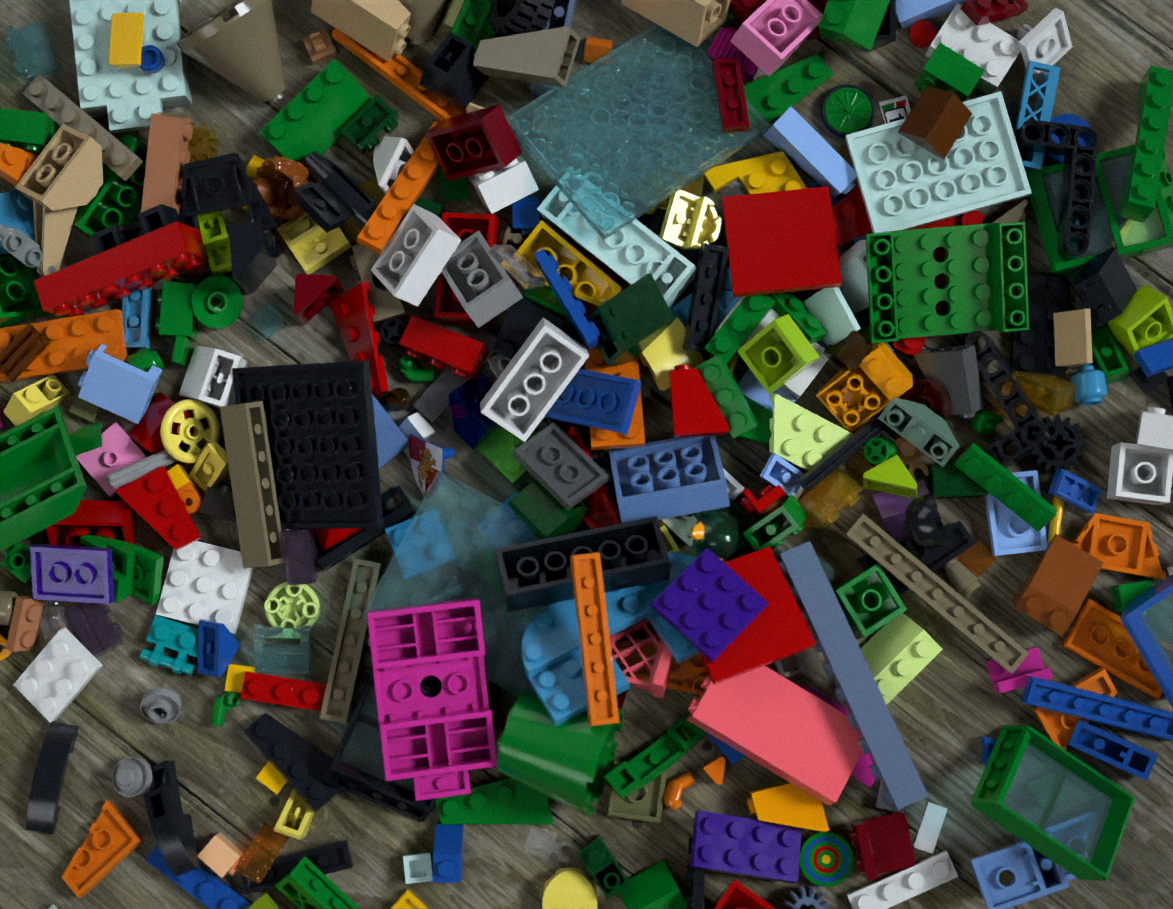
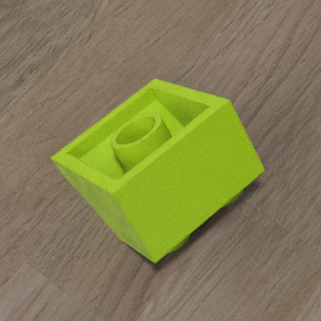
[1107,284,1173,364]
[737,314,820,394]

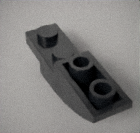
[143,760,199,876]

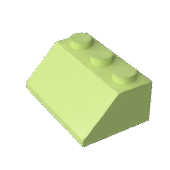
[860,613,943,705]

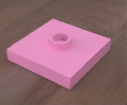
[76,422,148,497]

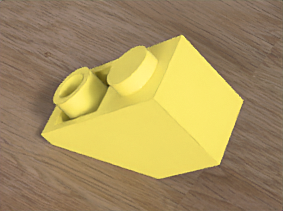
[3,375,70,426]

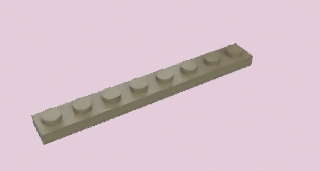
[844,513,1029,674]

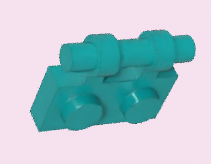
[140,615,199,676]

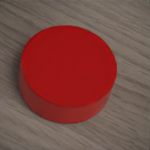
[909,20,936,49]

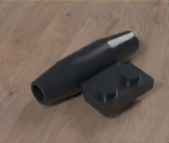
[290,151,378,233]

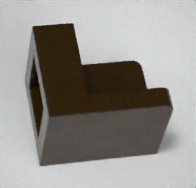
[823,331,873,372]

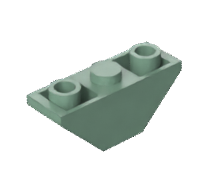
[878,397,959,467]

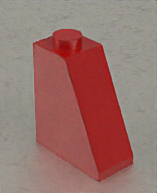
[668,365,729,438]

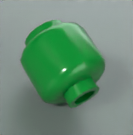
[125,348,165,379]

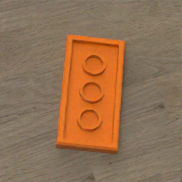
[1061,599,1173,700]

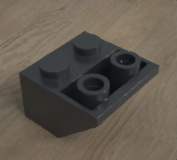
[419,32,489,111]

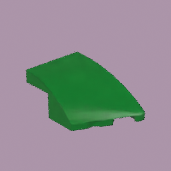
[80,535,163,605]

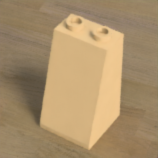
[310,0,411,62]
[621,0,730,47]

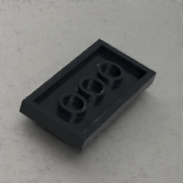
[1010,272,1068,380]

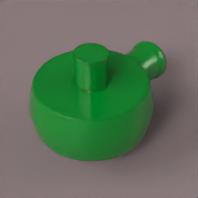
[972,410,1003,435]

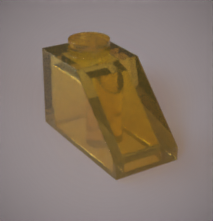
[1009,371,1077,416]

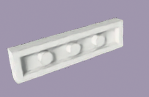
[846,850,958,909]

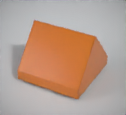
[583,36,613,67]
[701,756,726,785]

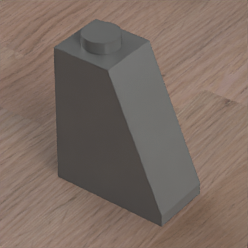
[914,345,984,418]

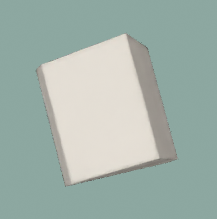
[398,411,435,440]

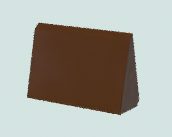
[898,86,972,160]

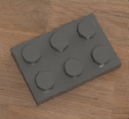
[513,422,609,511]

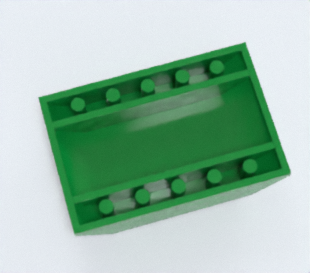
[0,406,87,551]

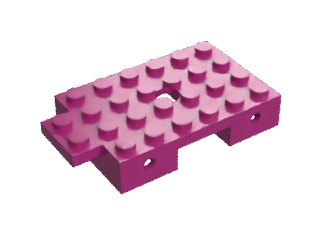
[366,597,497,801]

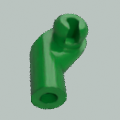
[398,355,435,383]
[210,691,241,726]

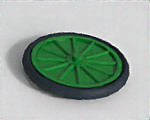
[820,84,875,138]

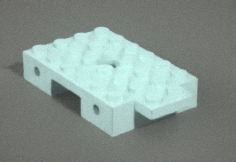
[69,0,192,134]

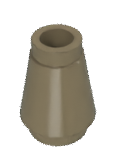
[943,558,981,599]

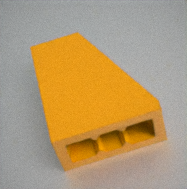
[746,781,829,832]

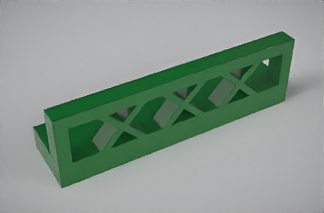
[275,856,360,909]

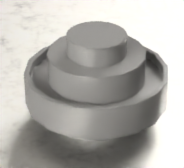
[140,688,182,724]
[112,757,152,797]

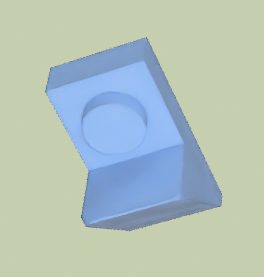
[760,453,805,501]

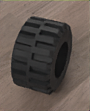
[489,0,554,36]

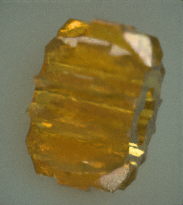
[188,122,220,163]

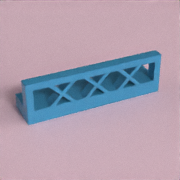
[1014,61,1061,172]

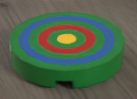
[799,831,853,887]

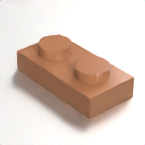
[6,596,44,652]

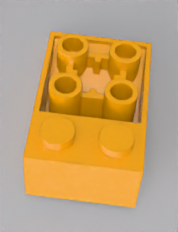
[815,342,913,433]

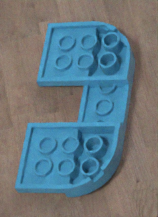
[522,552,699,726]

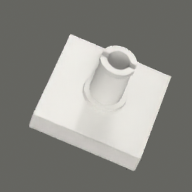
[1017,8,1072,81]

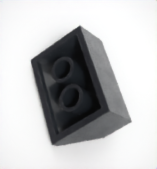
[228,221,280,294]

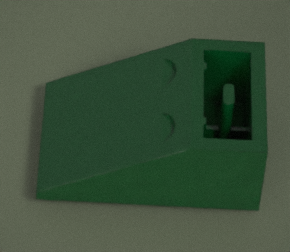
[587,273,675,367]

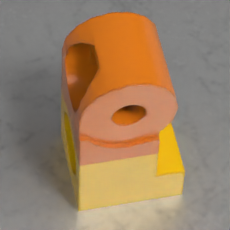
[168,464,204,515]

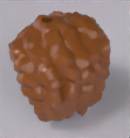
[254,156,309,222]

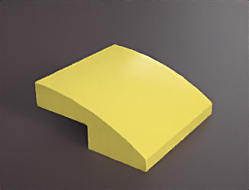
[277,212,352,274]
[639,317,705,391]

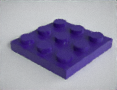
[651,548,769,663]

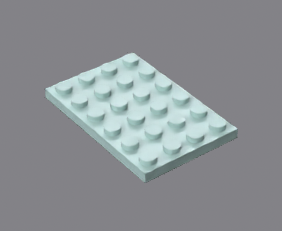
[845,91,1032,233]

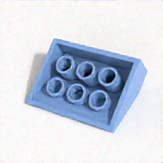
[609,435,730,523]

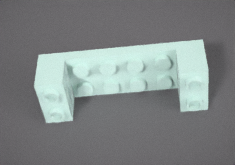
[537,168,696,309]

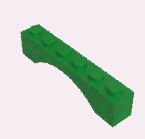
[1118,66,1173,223]

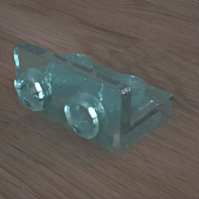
[6,21,60,82]

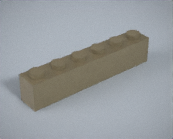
[220,401,286,568]

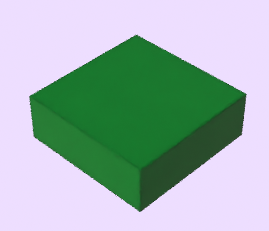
[171,336,192,367]

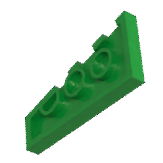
[744,53,834,139]
[436,778,554,824]

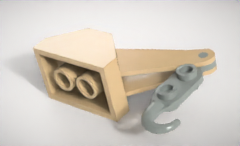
[0,124,103,276]

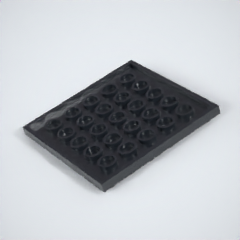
[232,360,384,529]

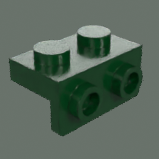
[340,94,400,155]

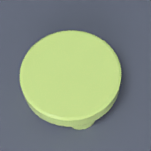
[264,581,320,635]

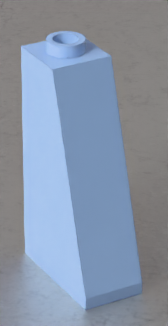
[896,0,965,29]
[763,107,857,197]

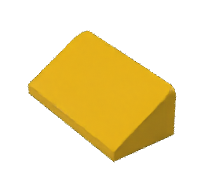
[108,12,144,70]

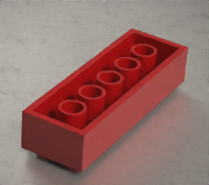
[34,221,209,317]

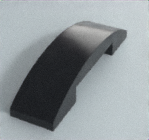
[26,721,79,834]

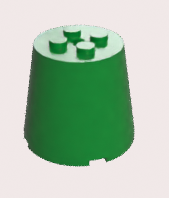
[497,692,624,816]

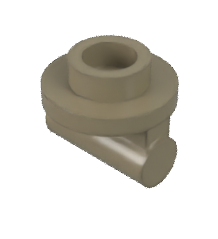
[498,225,523,251]

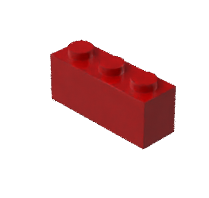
[399,315,489,380]

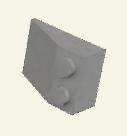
[442,230,523,328]

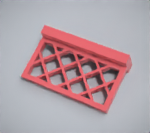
[610,619,674,699]

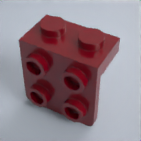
[849,812,916,881]

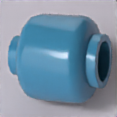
[1070,365,1107,406]

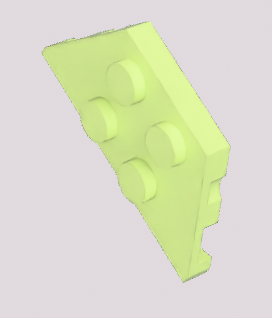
[769,393,853,472]

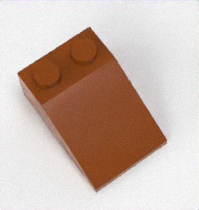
[1012,534,1103,636]

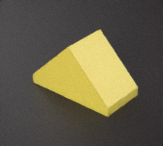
[274,789,314,840]

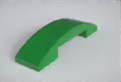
[604,713,706,799]

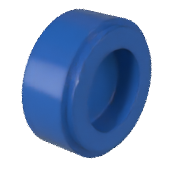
[139,45,165,74]

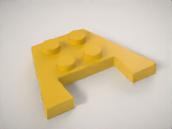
[702,151,807,194]

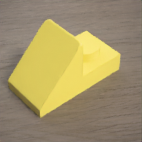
[188,441,229,494]

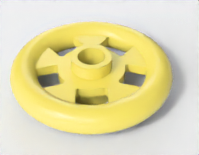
[160,399,220,463]

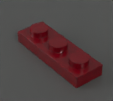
[712,58,750,133]

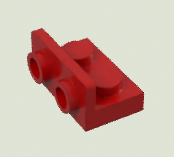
[739,485,785,517]

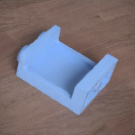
[78,344,162,424]

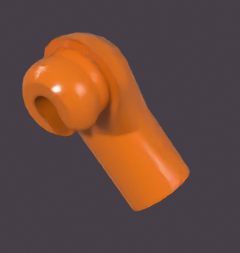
[664,771,695,810]

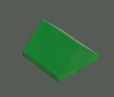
[619,860,686,909]

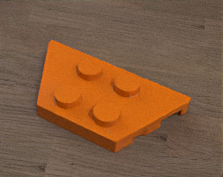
[1072,513,1166,580]

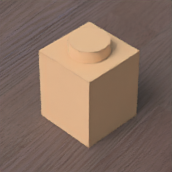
[198,832,245,878]

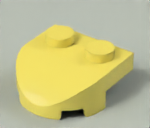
[659,188,722,250]
[542,867,597,909]

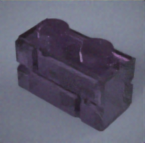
[282,529,318,585]
[64,602,124,659]

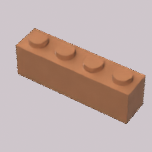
[141,112,193,216]

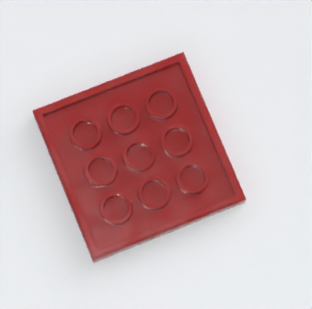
[722,186,842,297]
[670,546,816,685]

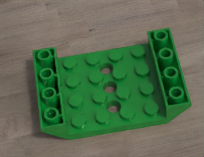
[865,222,1029,343]

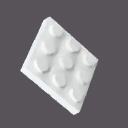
[156,541,253,634]

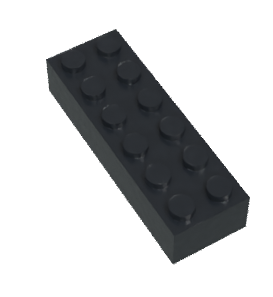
[495,516,670,612]

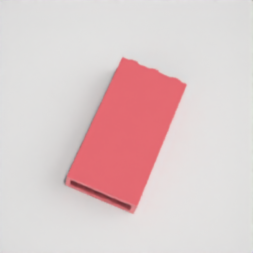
[687,666,862,806]

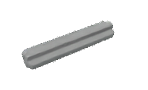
[106,446,181,489]

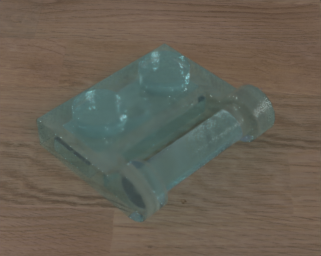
[254,624,311,674]

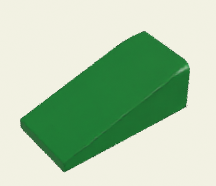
[1091,325,1130,385]

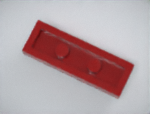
[240,671,327,711]

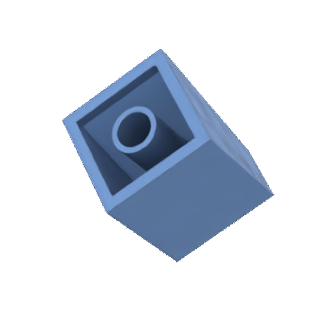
[372,394,409,469]

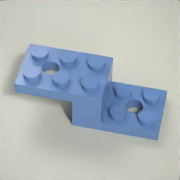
[969,811,1094,909]

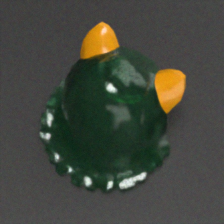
[690,498,749,561]

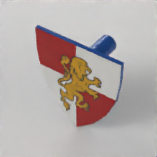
[409,434,454,500]

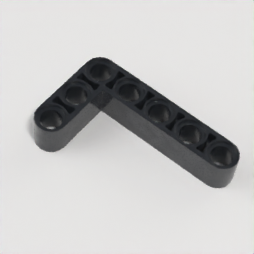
[1014,120,1098,261]
[965,331,1050,469]

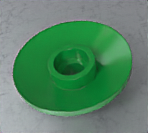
[191,275,243,329]

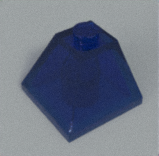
[448,372,500,449]

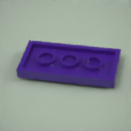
[690,810,802,884]

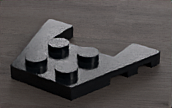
[179,153,278,237]

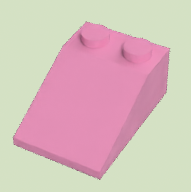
[731,0,823,77]

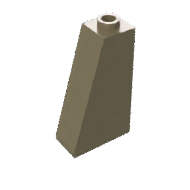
[473,27,581,88]

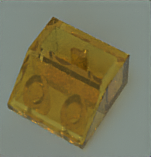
[798,468,863,529]

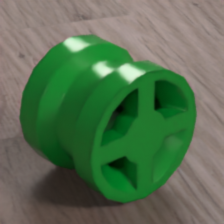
[864,437,897,464]

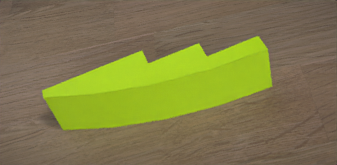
[198,211,232,276]

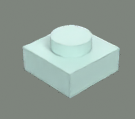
[403,852,433,884]

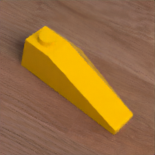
[509,220,623,306]

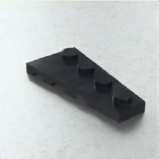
[855,521,975,596]
[244,713,342,813]

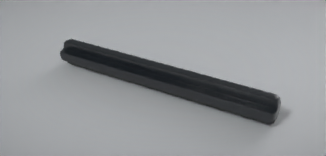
[799,406,887,492]

